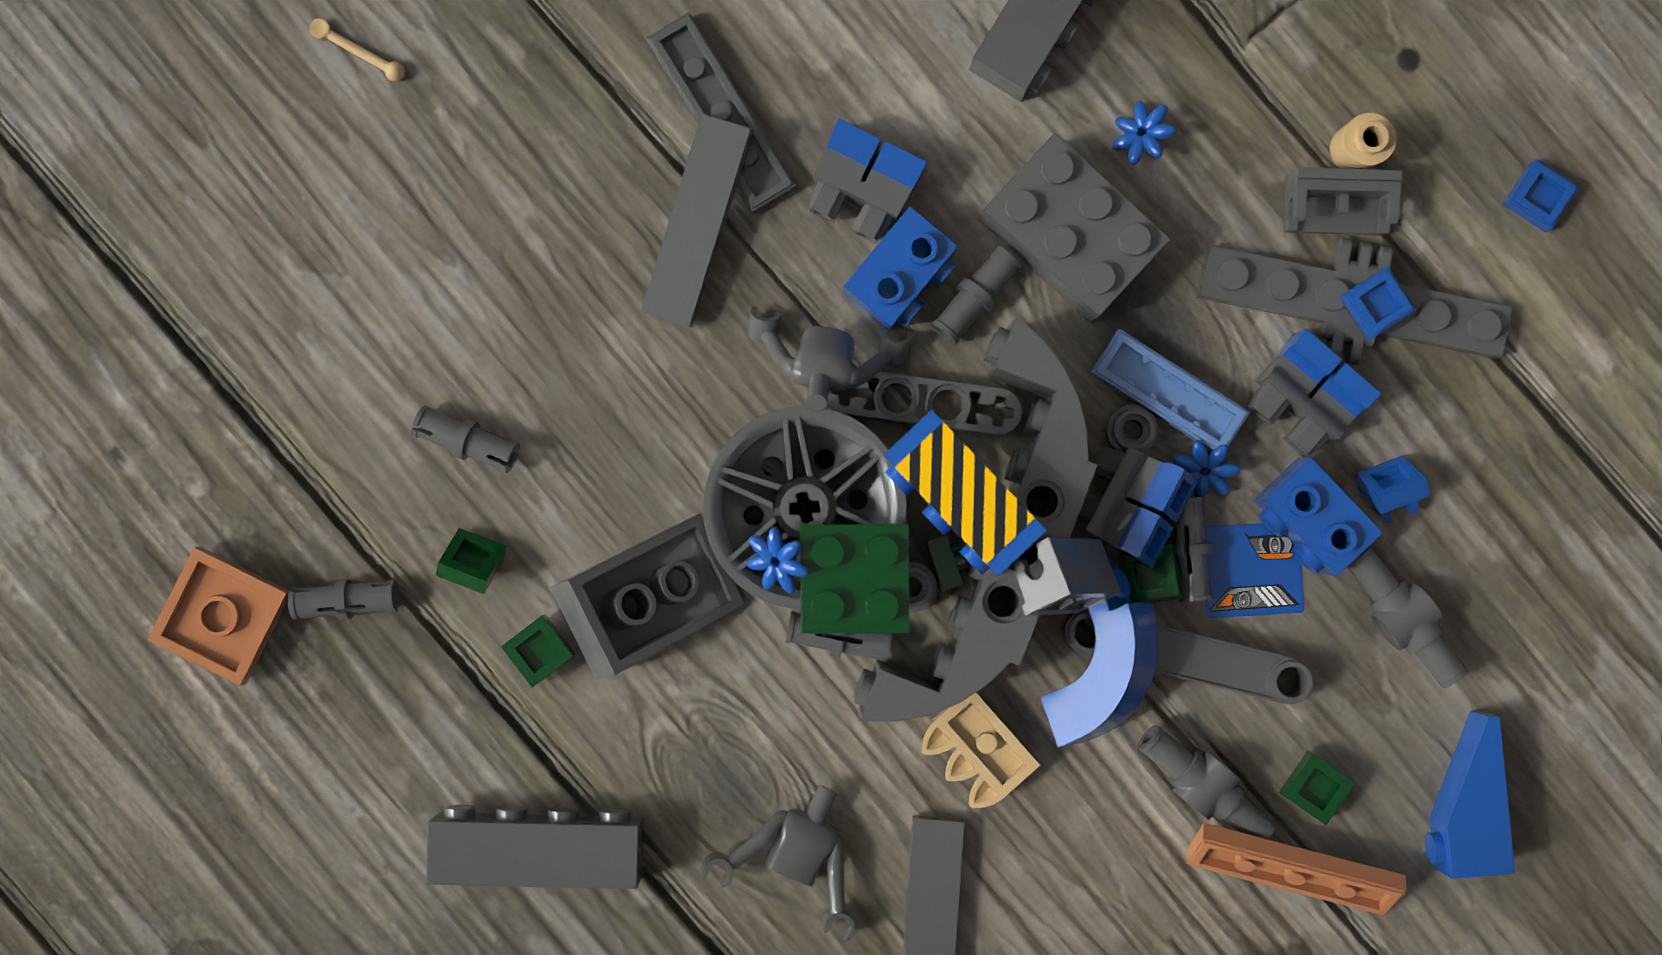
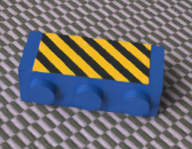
[884,410,1047,576]

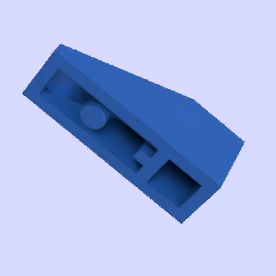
[1425,710,1515,879]

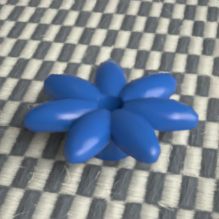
[1112,101,1176,165]
[1173,440,1241,497]
[747,527,809,594]

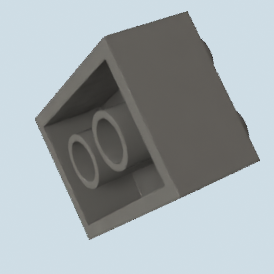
[979,133,1170,322]

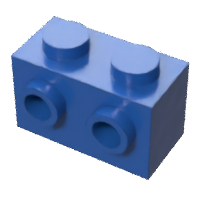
[843,207,958,331]
[1253,457,1383,576]

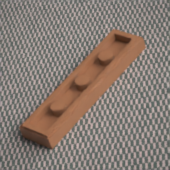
[1186,823,1406,916]

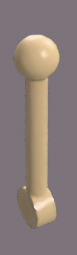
[309,18,405,82]

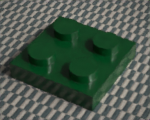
[800,524,909,634]

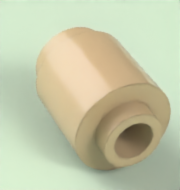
[1330,113,1396,169]

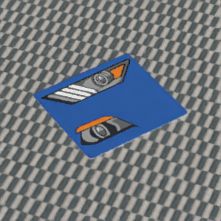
[1205,523,1304,618]

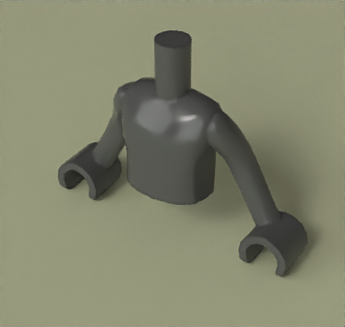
[748,306,912,411]
[701,785,855,942]

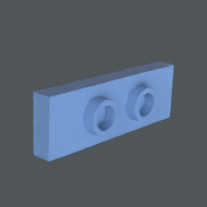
[1090,329,1250,452]

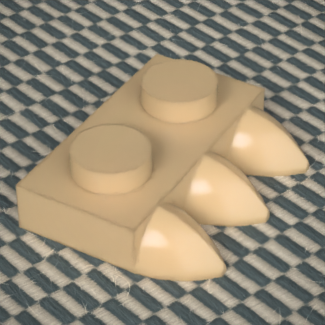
[921,693,1041,808]

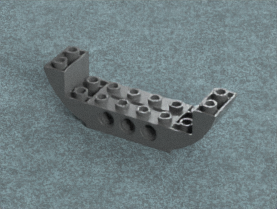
[853,318,1097,722]

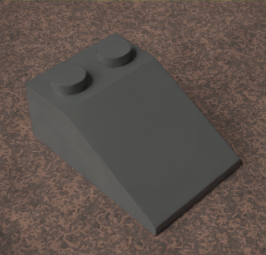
[550,513,745,679]

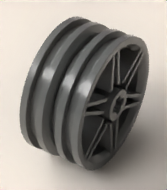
[703,406,906,609]

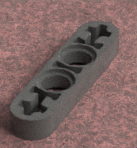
[827,372,1022,435]

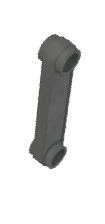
[1063,609,1313,704]

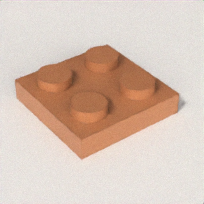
[148,547,291,686]

